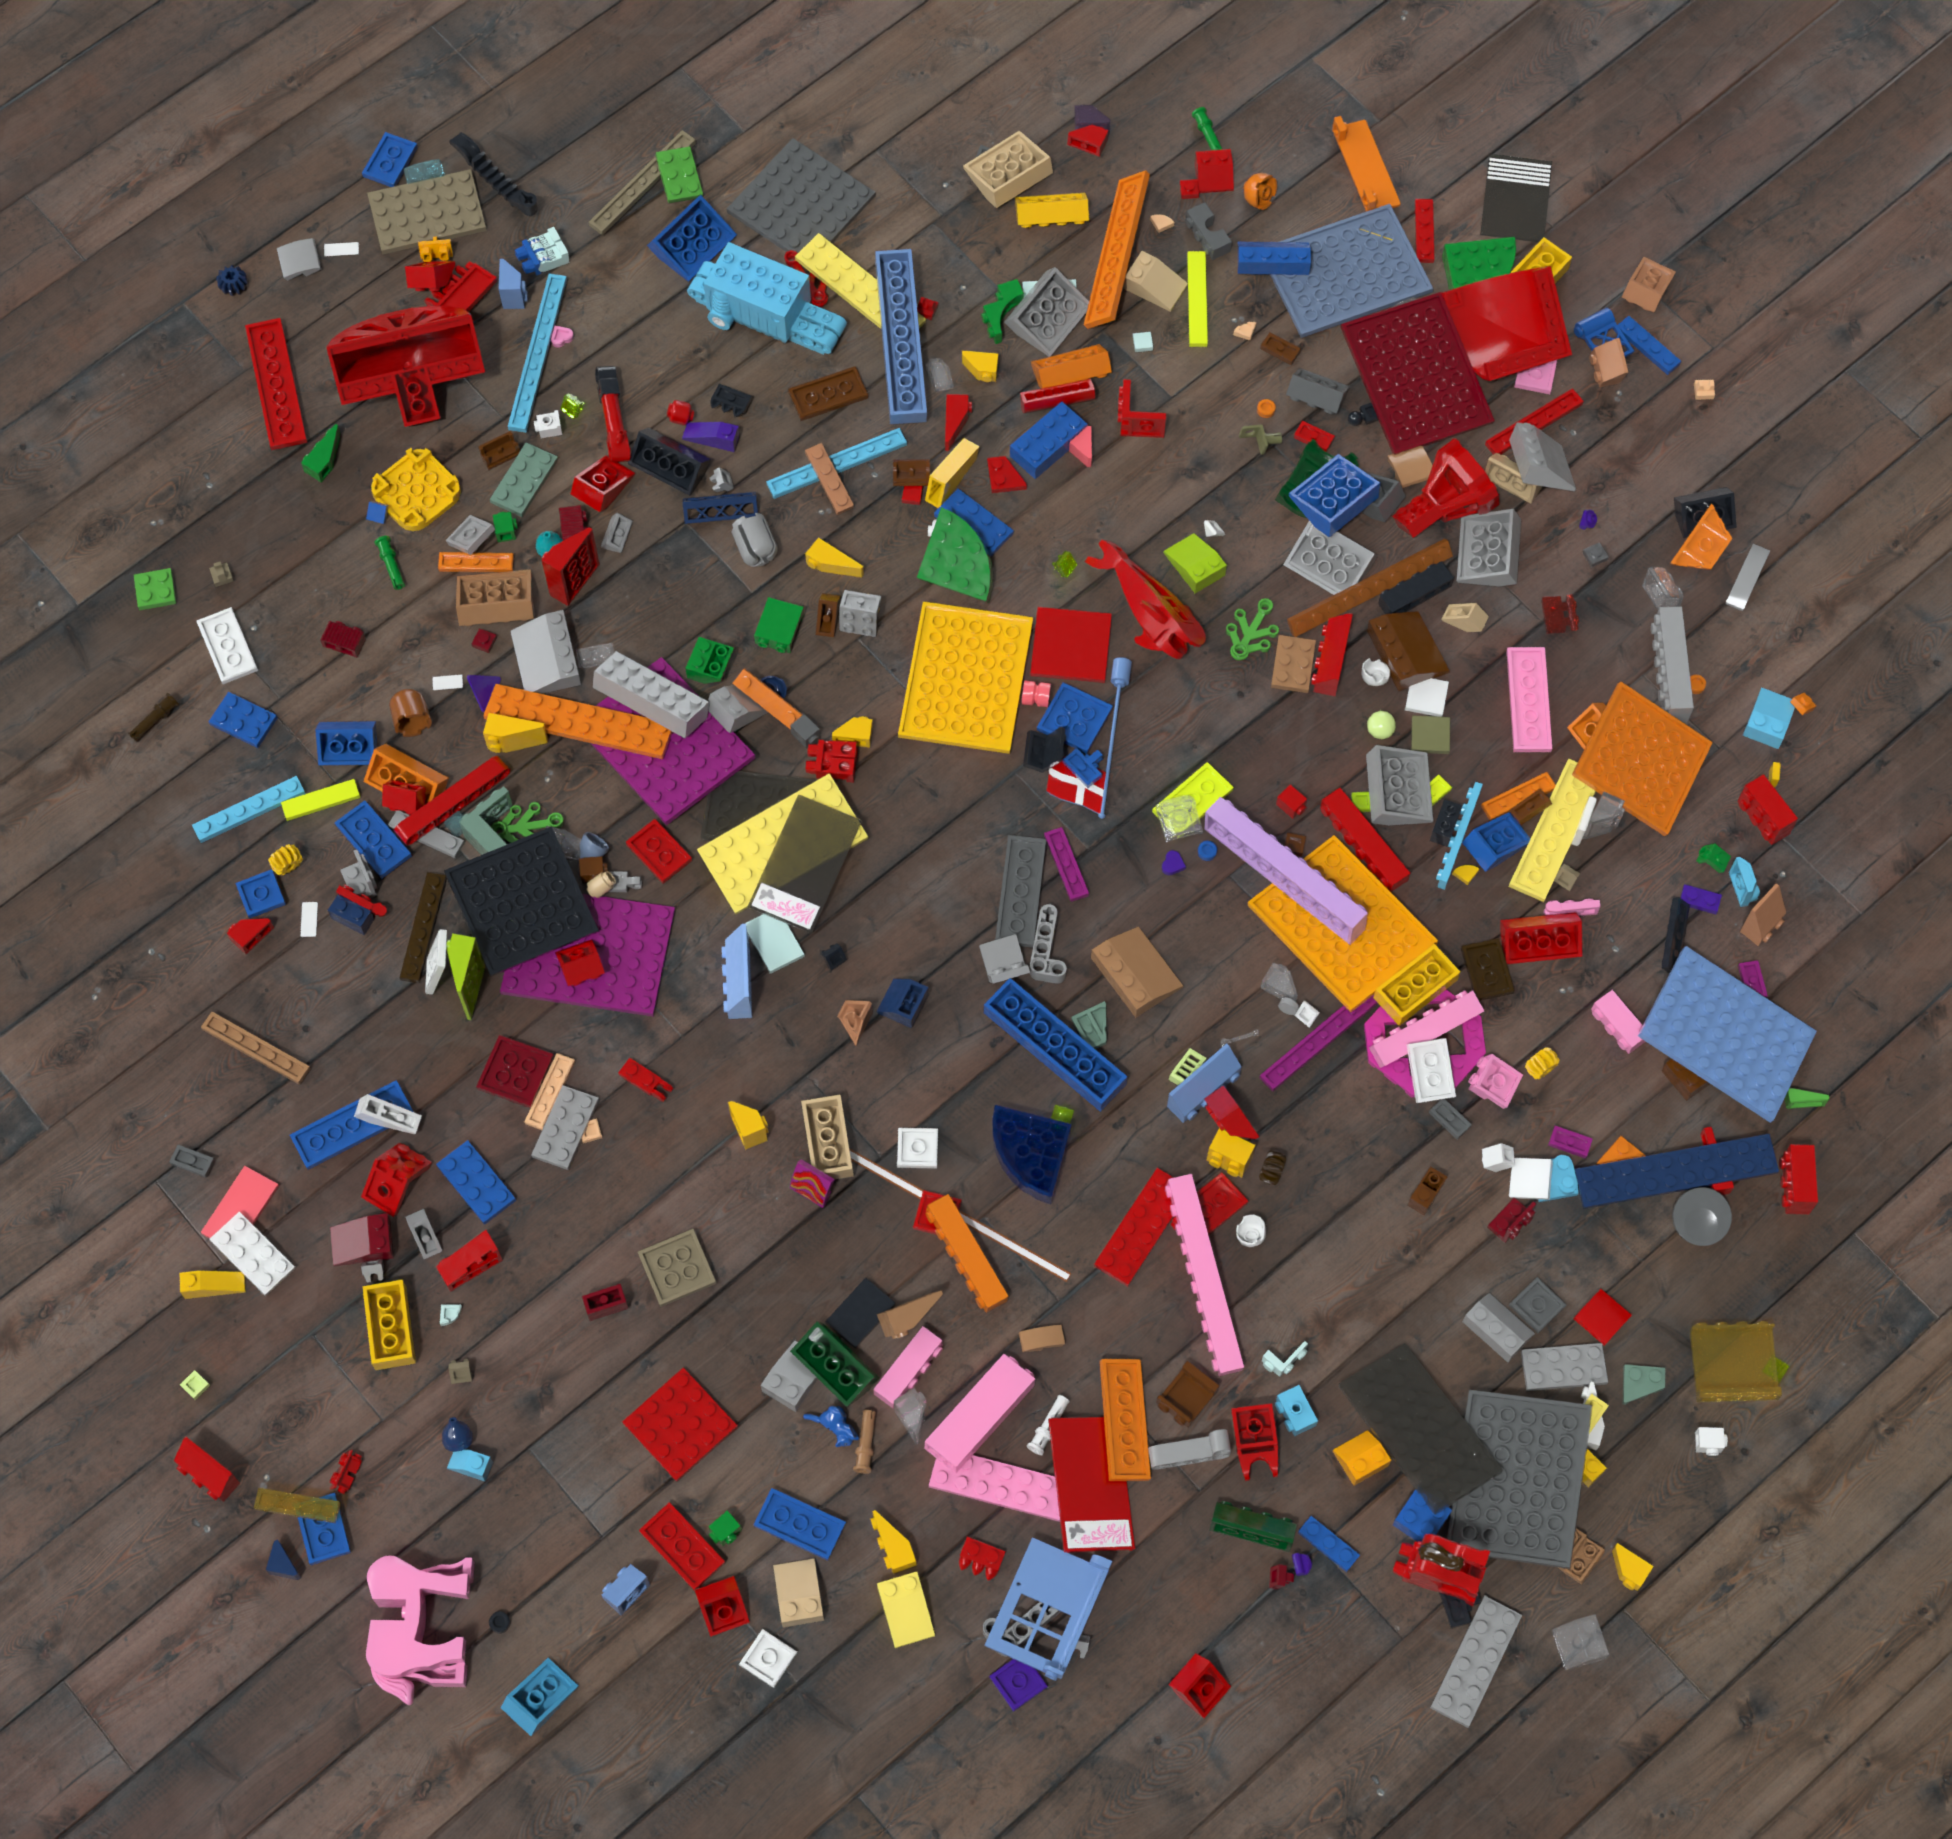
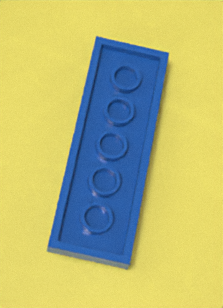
[290,1080,413,1170]

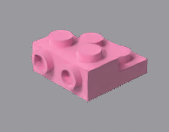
[1468,1054,1523,1109]

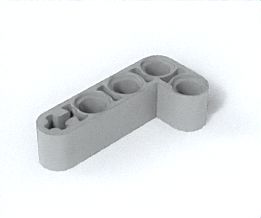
[1030,904,1067,983]
[1148,1429,1231,1470]
[983,1602,1061,1657]

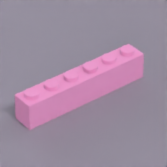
[1369,990,1484,1068]

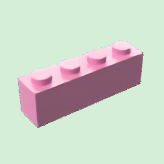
[873,1326,943,1409]

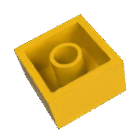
[1207,1128,1255,1178]

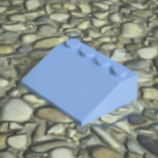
[722,924,752,1019]

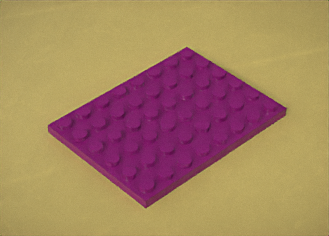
[590,657,755,826]
[500,894,675,1017]

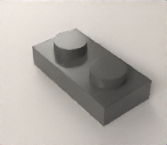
[1429,1099,1472,1140]
[169,1145,215,1178]

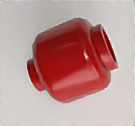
[666,400,694,426]

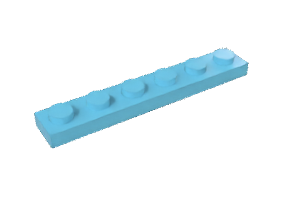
[192,776,305,843]
[1436,782,1483,890]

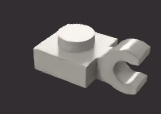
[608,872,642,892]

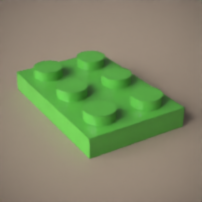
[655,146,703,203]

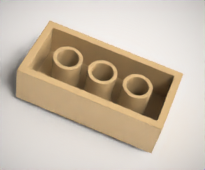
[801,1095,854,1179]

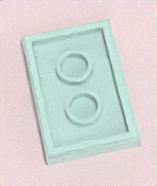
[745,912,805,974]

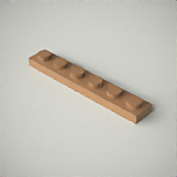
[201,1012,310,1085]

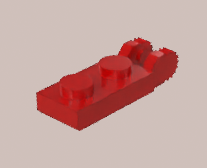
[335,884,387,917]
[618,1058,673,1102]

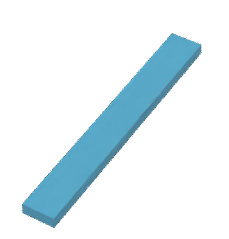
[766,428,907,499]

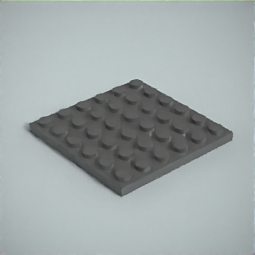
[727,138,876,253]

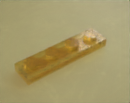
[254,1488,341,1523]

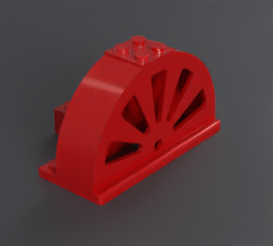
[326,306,485,427]

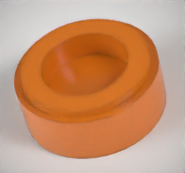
[1257,399,1276,418]
[1690,675,1706,694]

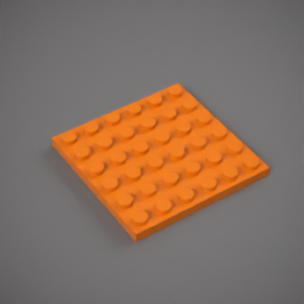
[1572,682,1713,836]

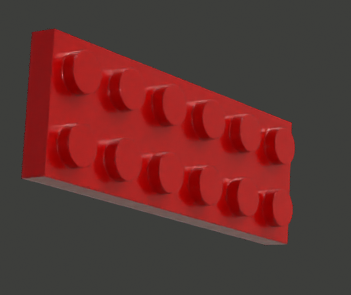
[1094,1168,1174,1287]

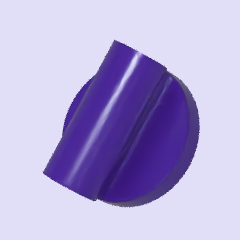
[1579,510,1597,530]
[1292,1553,1312,1576]

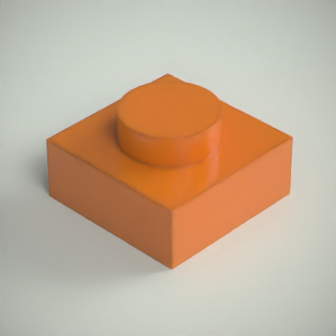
[1790,693,1816,715]

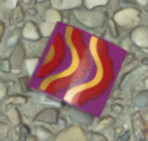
[790,1159,835,1208]

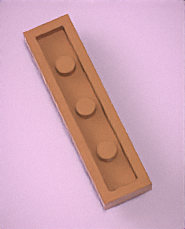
[805,443,854,515]

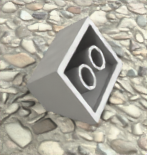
[1463,1293,1535,1362]

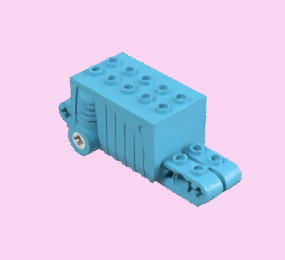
[687,242,847,355]

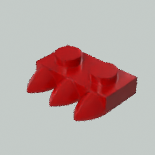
[959,1537,1006,1581]

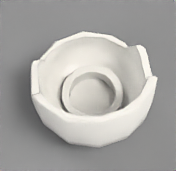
[1361,658,1390,686]
[1236,1214,1266,1247]

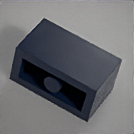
[328,895,374,935]

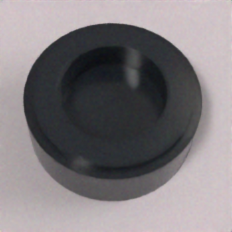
[489,1611,511,1634]

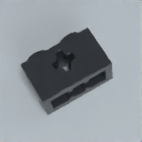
[1430,799,1462,847]

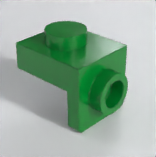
[1696,844,1731,873]

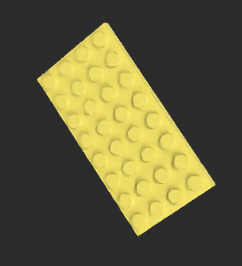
[697,774,868,914]

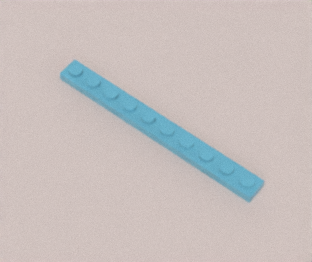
[508,273,567,433]

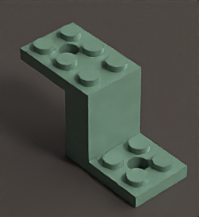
[459,786,513,855]

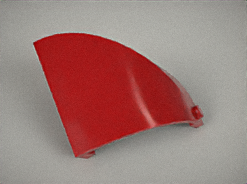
[1441,266,1572,381]

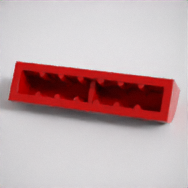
[1020,379,1095,414]

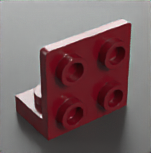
[1487,1198,1537,1243]

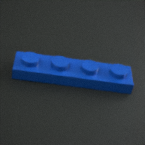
[1618,316,1681,375]

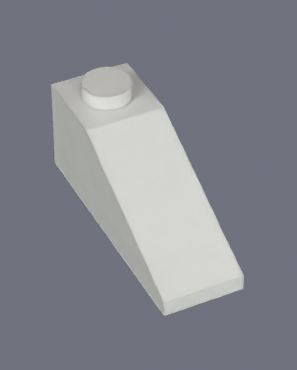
[354,1094,422,1134]

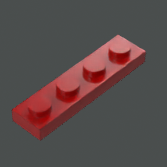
[1415,199,1434,263]

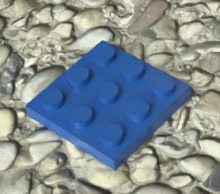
[1037,682,1113,754]

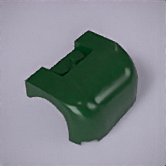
[1275,439,1359,518]

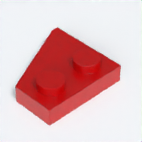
[987,456,1027,493]

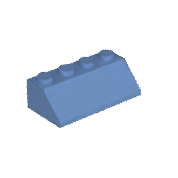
[1167,1044,1241,1123]

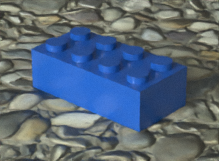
[1010,402,1088,479]

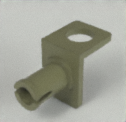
[1239,425,1282,455]

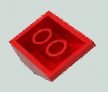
[570,455,635,512]

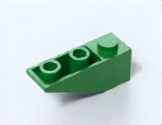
[301,424,341,483]

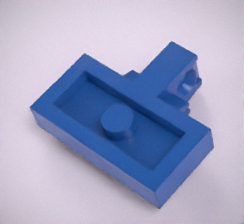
[1063,748,1103,788]

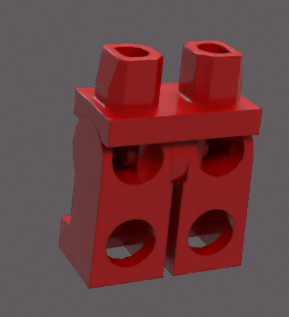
[805,740,858,783]

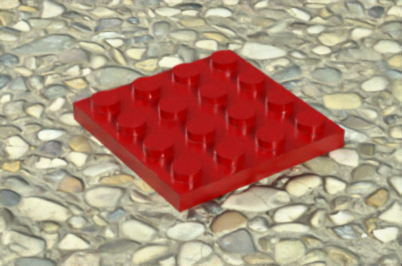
[622,1368,738,1482]

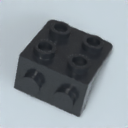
[1023,727,1066,773]

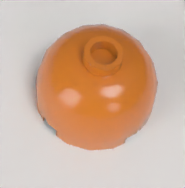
[1244,173,1277,210]

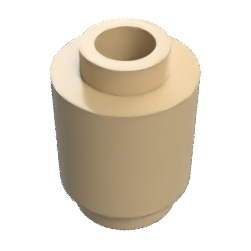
[587,871,616,898]

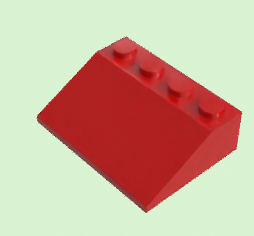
[542,527,600,606]

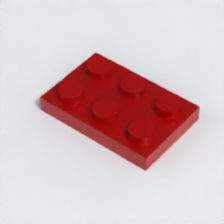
[625,819,692,884]

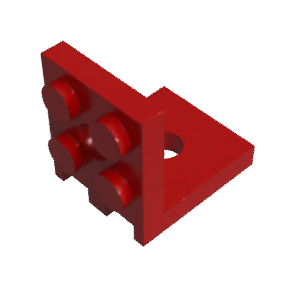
[1117,379,1166,438]
[361,1143,432,1217]

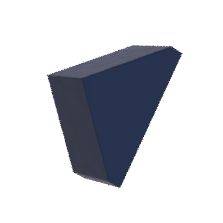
[266,1539,301,1580]

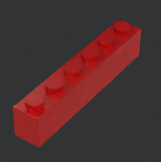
[1320,788,1410,892]

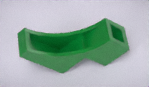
[981,279,1024,344]

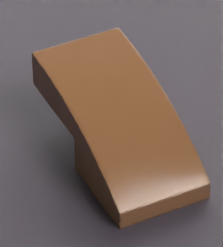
[1019,1325,1065,1352]

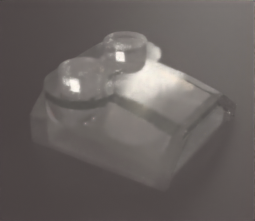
[1156,795,1203,842]

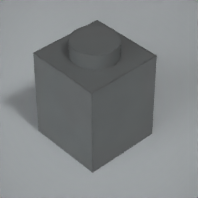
[790,714,820,748]

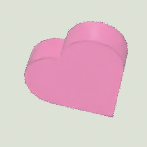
[551,326,574,348]

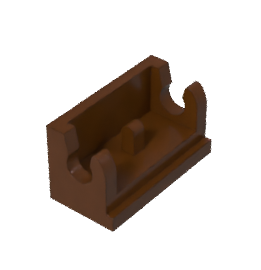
[478,431,520,470]
[893,459,930,486]

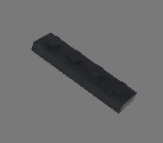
[1662,897,1690,974]

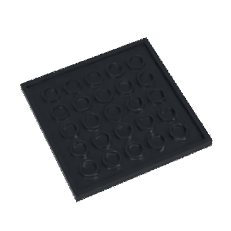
[444,826,599,977]

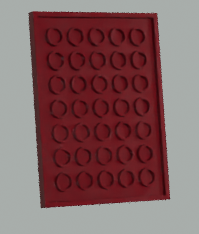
[1340,292,1495,455]

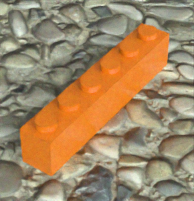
[925,1194,1009,1313]

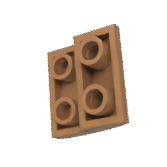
[1388,446,1433,488]
[1558,1529,1605,1585]

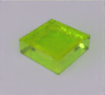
[1761,1355,1790,1384]

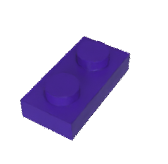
[1680,884,1722,915]

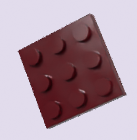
[476,1035,554,1108]

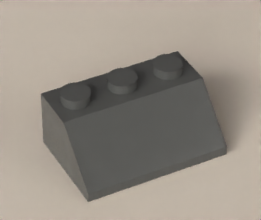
[1286,368,1350,414]

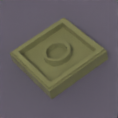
[1411,715,1450,754]

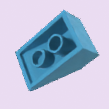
[501,1658,578,1736]

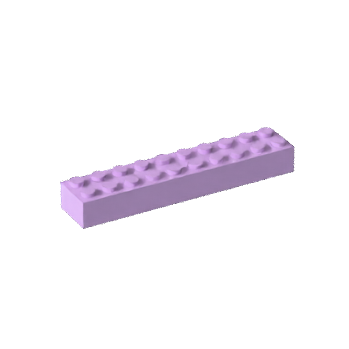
[1205,797,1368,945]

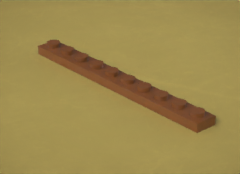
[1287,538,1453,637]

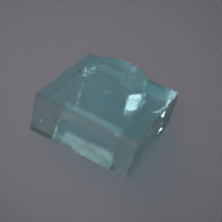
[444,811,463,837]

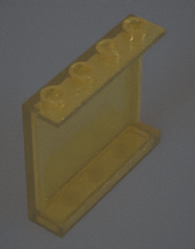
[1690,1321,1782,1402]

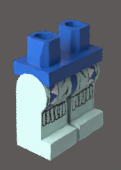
[515,227,569,275]

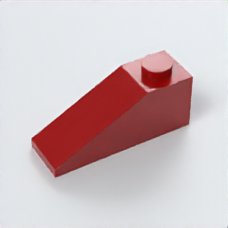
[945,394,972,451]

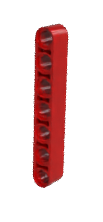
[394,756,510,845]

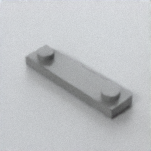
[388,811,465,859]

